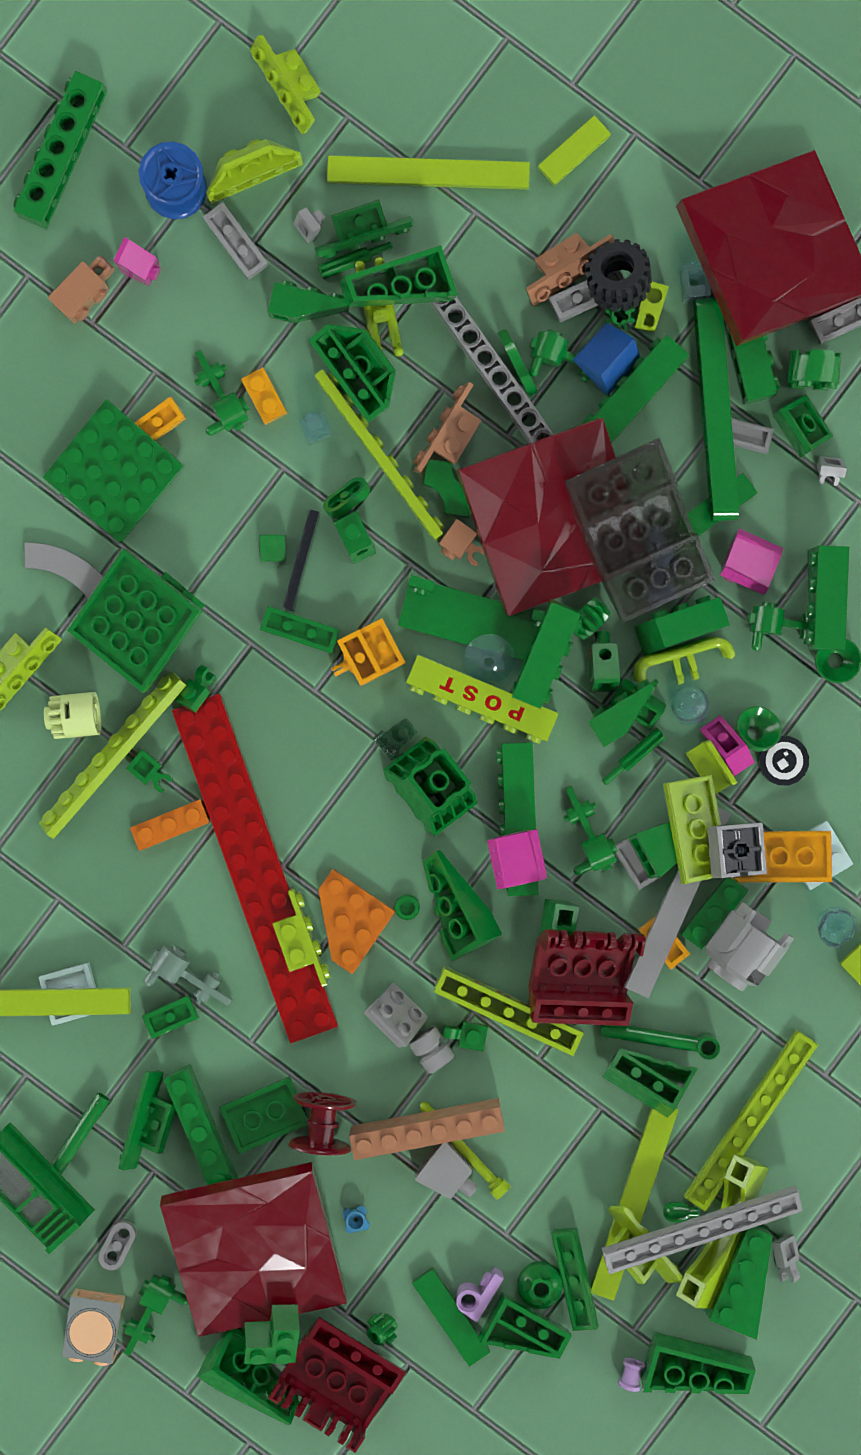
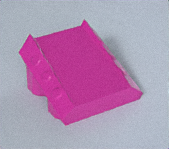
[720,528,783,595]
[487,829,547,889]

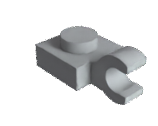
[772,1234,800,1283]

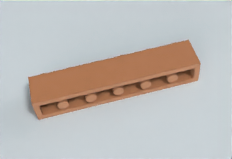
[349,1098,505,1160]

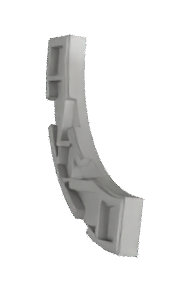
[24,543,103,599]

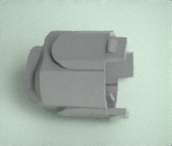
[706,902,794,991]

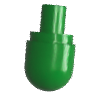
[663,1202,699,1223]

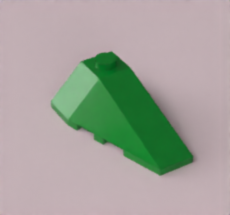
[422,850,502,961]
[197,1328,300,1426]

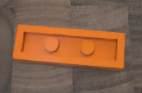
[130,799,210,851]

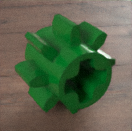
[604,308,636,331]
[367,1313,398,1346]

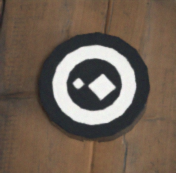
[758,736,809,786]

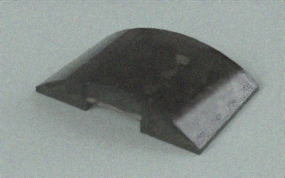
[565,438,715,623]

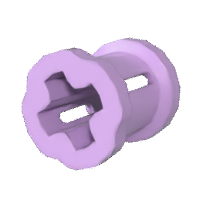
[618,1358,646,1392]

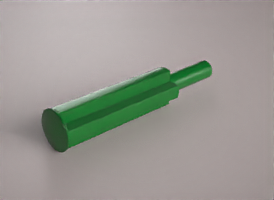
[318,241,393,279]
[602,727,666,785]

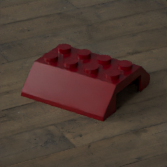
[528,929,646,1026]
[268,1317,406,1453]

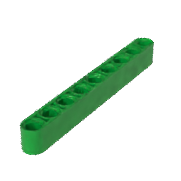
[693,298,739,522]

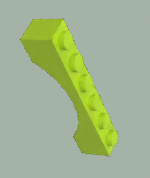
[676,1154,769,1309]

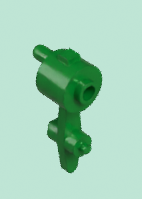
[529,329,591,383]
[194,350,250,436]
[747,602,809,651]
[563,786,618,875]
[122,1274,188,1356]

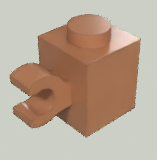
[439,519,485,566]

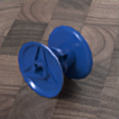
[138,141,207,219]

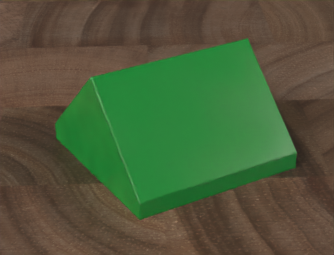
[773,394,833,458]

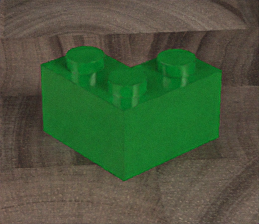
[243,1305,300,1365]

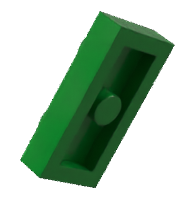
[142,995,199,1039]

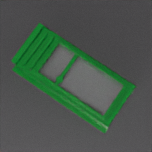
[0,1122,95,1254]

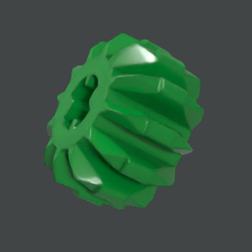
[573,598,611,640]

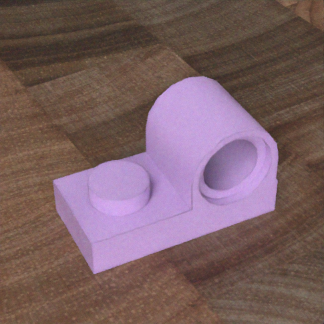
[456,1266,504,1322]

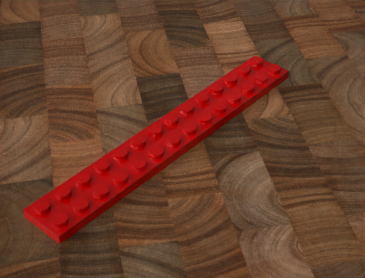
[172,694,338,1044]

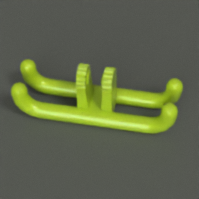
[355,257,404,357]
[633,637,735,685]

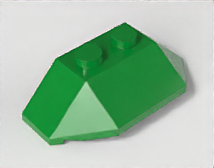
[309,324,396,423]

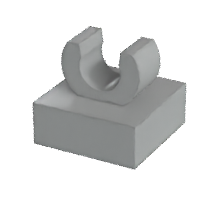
[293,208,325,244]
[817,456,847,486]

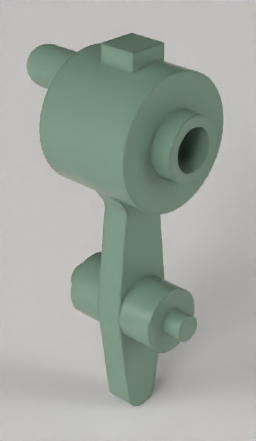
[144,944,232,1006]

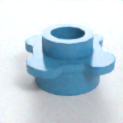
[342,1205,370,1233]

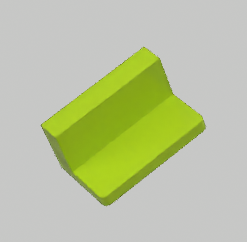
[684,740,738,795]

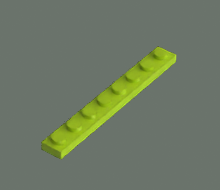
[315,369,444,542]
[39,671,186,839]

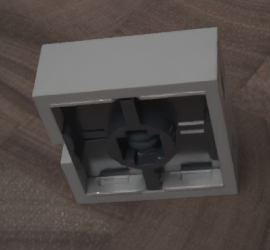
[707,823,767,878]

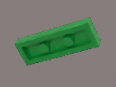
[260,606,340,654]
[681,877,748,950]

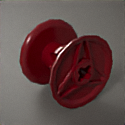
[288,1092,356,1156]

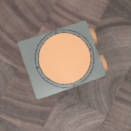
[62,1288,125,1366]

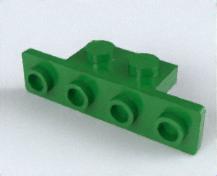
[315,199,414,259]
[118,1070,176,1171]

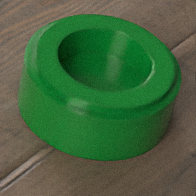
[395,894,420,920]

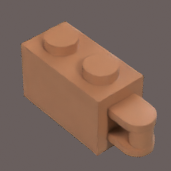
[48,255,115,324]

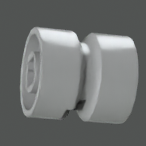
[408,1026,455,1074]

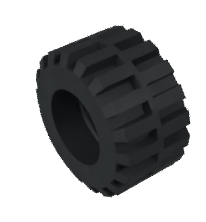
[586,239,652,312]

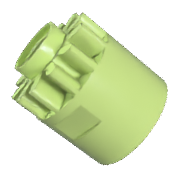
[44,692,101,739]

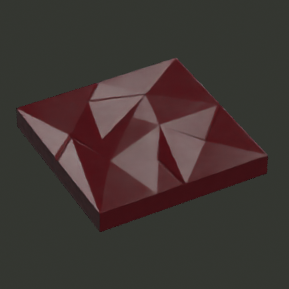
[676,150,861,347]
[456,418,650,616]
[160,1162,347,1337]

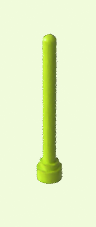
[420,1101,511,1200]

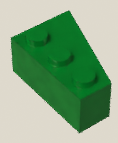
[634,595,730,655]
[602,1048,698,1118]
[478,1292,572,1359]

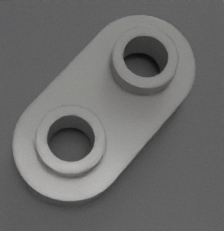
[99,1220,137,1270]

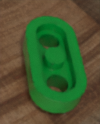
[323,477,370,518]

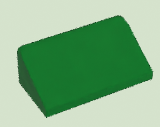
[608,678,666,730]

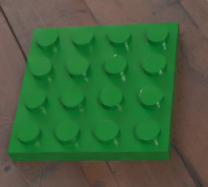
[43,399,185,543]
[67,549,203,693]

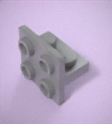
[363,983,428,1048]

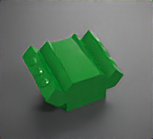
[383,737,478,837]

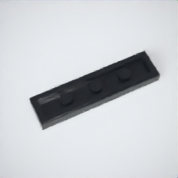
[283,510,320,612]

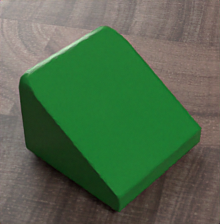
[260,535,286,562]

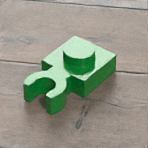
[126,749,173,793]

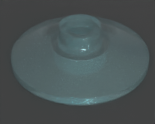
[464,634,515,684]

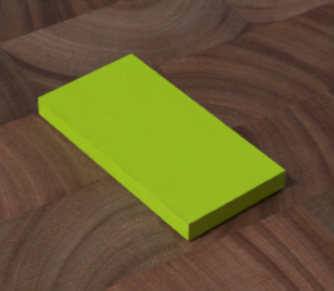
[663,774,721,884]

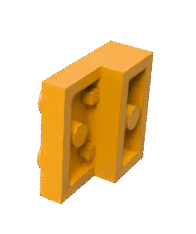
[331,618,406,686]

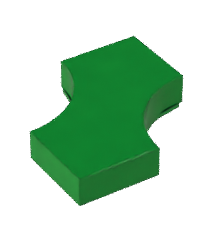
[497,329,538,397]
[424,459,470,518]

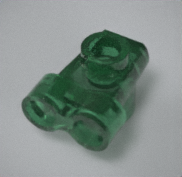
[373,718,417,761]

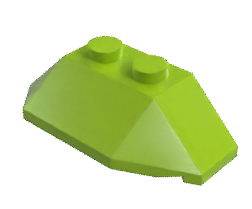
[206,139,303,204]

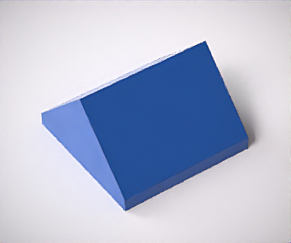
[572,323,640,395]

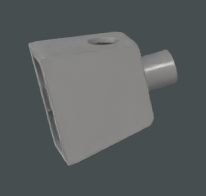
[415,1142,478,1199]

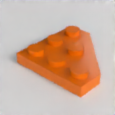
[318,869,395,974]

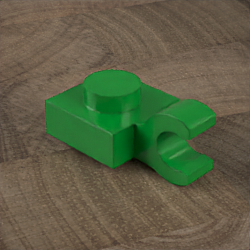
[175,665,216,713]
[442,1021,488,1052]

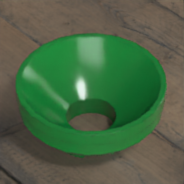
[815,639,861,683]
[735,706,782,752]
[517,1261,563,1309]

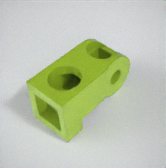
[634,282,669,333]

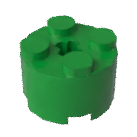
[787,349,841,391]

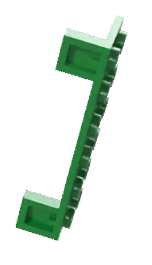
[398,575,545,661]

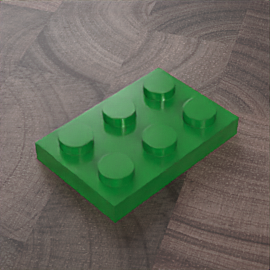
[219,1076,309,1154]

